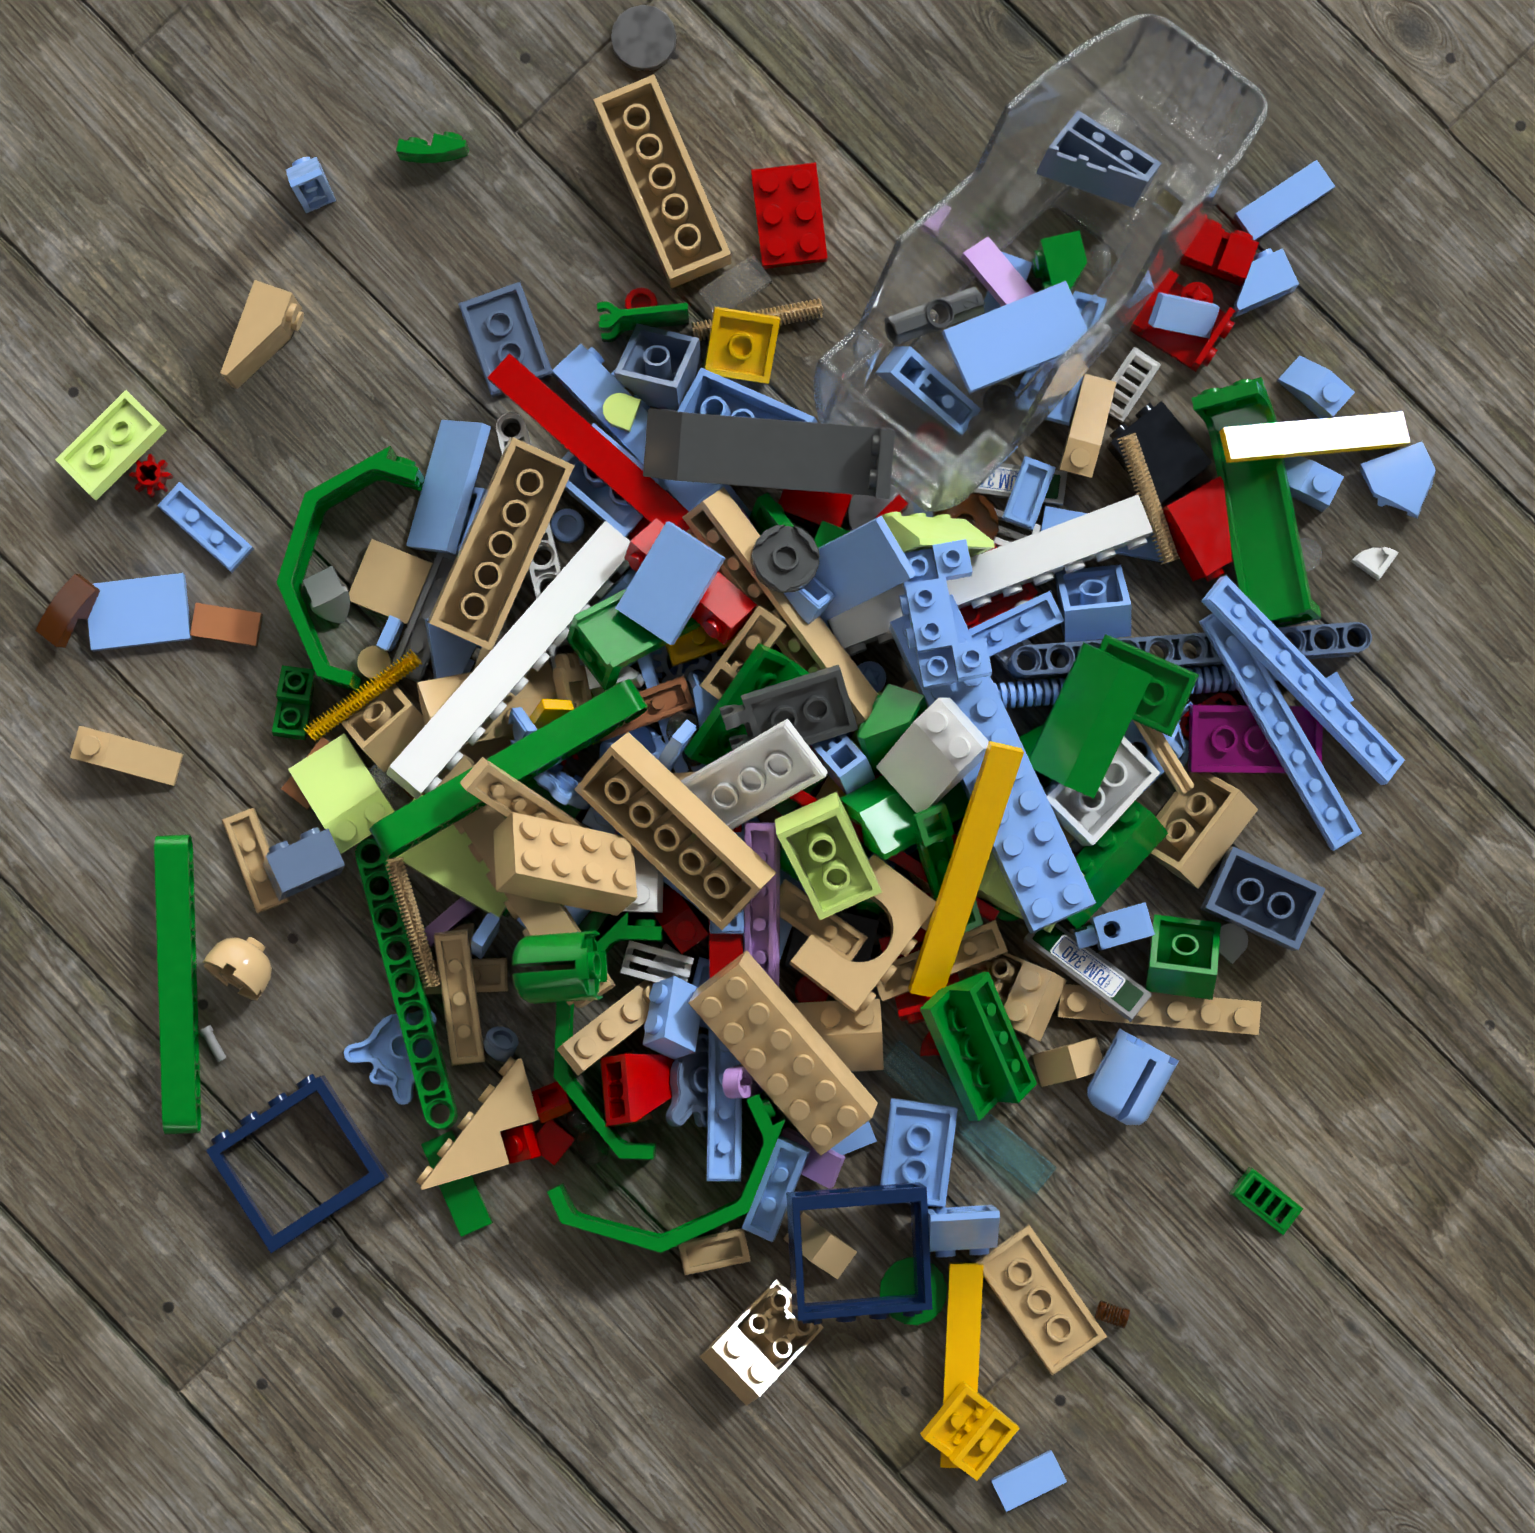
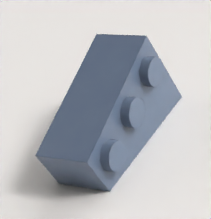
[1036,110,1162,208]

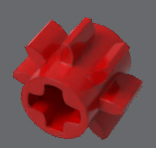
[129,454,173,497]

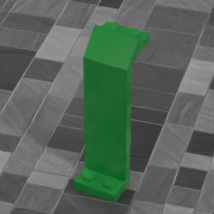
[1192,377,1322,628]
[566,493,794,691]

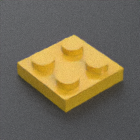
[704,306,780,384]

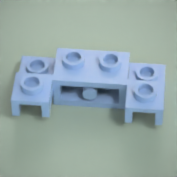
[899,539,992,690]

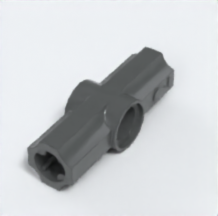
[884,286,985,346]

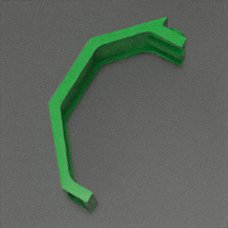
[276,446,425,692]
[554,912,664,1159]
[547,1094,785,1253]

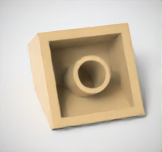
[341,683,425,772]

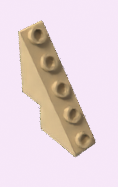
[416,1057,539,1190]

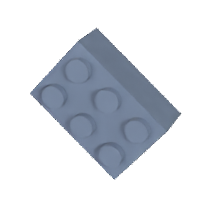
[1200,846,1325,951]

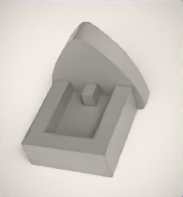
[303,566,350,623]

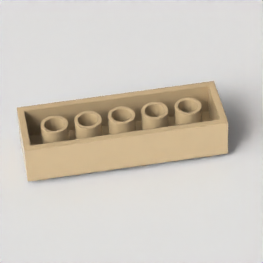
[593,74,732,288]
[427,437,575,651]
[574,732,777,930]
[689,950,878,1156]

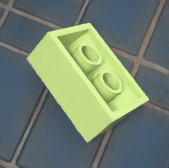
[882,512,995,558]

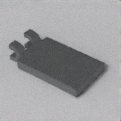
[719,665,858,751]

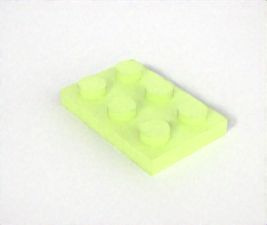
[55,390,167,501]

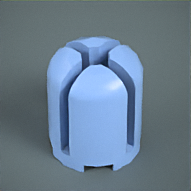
[1087,1028,1179,1125]

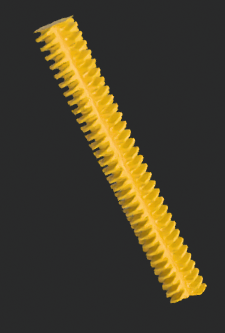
[304,649,422,742]

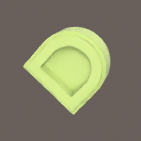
[603,393,641,432]

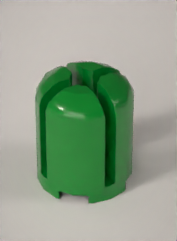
[512,930,607,1004]

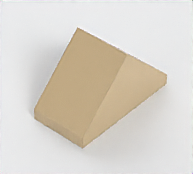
[1032,1037,1103,1087]
[783,1212,857,1279]

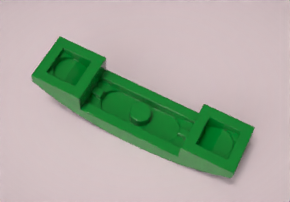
[913,802,983,933]

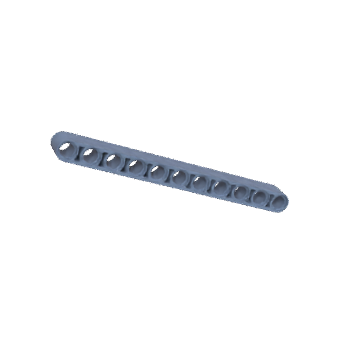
[1007,622,1372,680]

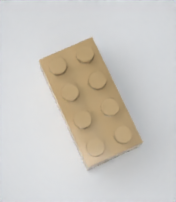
[493,812,637,916]

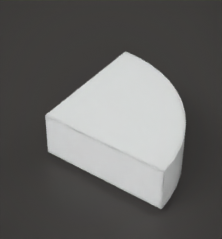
[1351,547,1399,581]

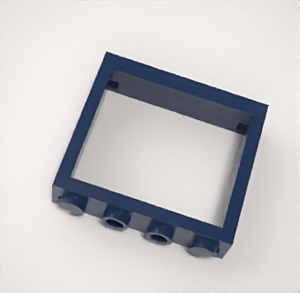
[206,1074,389,1253]
[786,1182,933,1325]

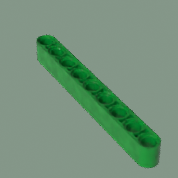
[369,679,649,859]
[154,834,201,1135]
[355,838,458,1130]

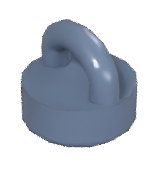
[483,1026,519,1062]

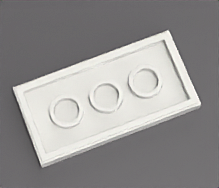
[681,719,828,830]

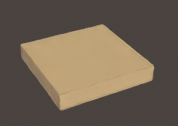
[349,539,433,625]

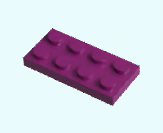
[1188,705,1323,773]

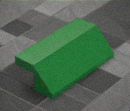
[1029,642,1152,798]
[684,643,810,765]
[840,775,969,860]
[920,972,1037,1122]

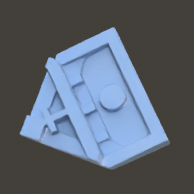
[1360,442,1436,518]

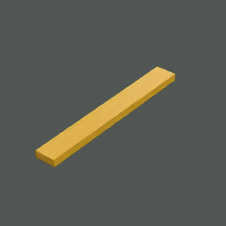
[908,741,1024,997]

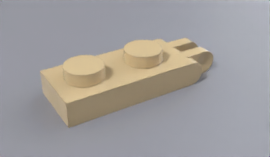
[553,653,593,709]

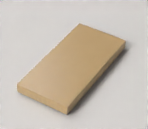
[974,1224,1107,1375]

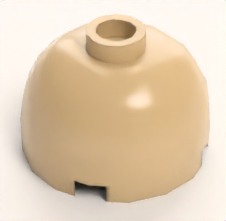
[203,937,272,1000]

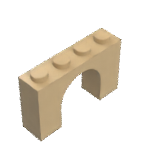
[790,854,936,1013]

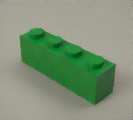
[1064,800,1168,929]

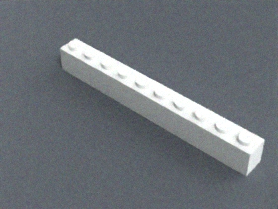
[827,495,1153,656]
[386,521,630,799]

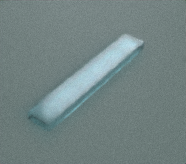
[883,1041,1057,1194]

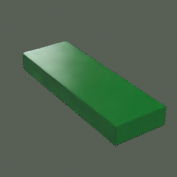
[421,1130,493,1237]

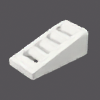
[1109,347,1161,423]

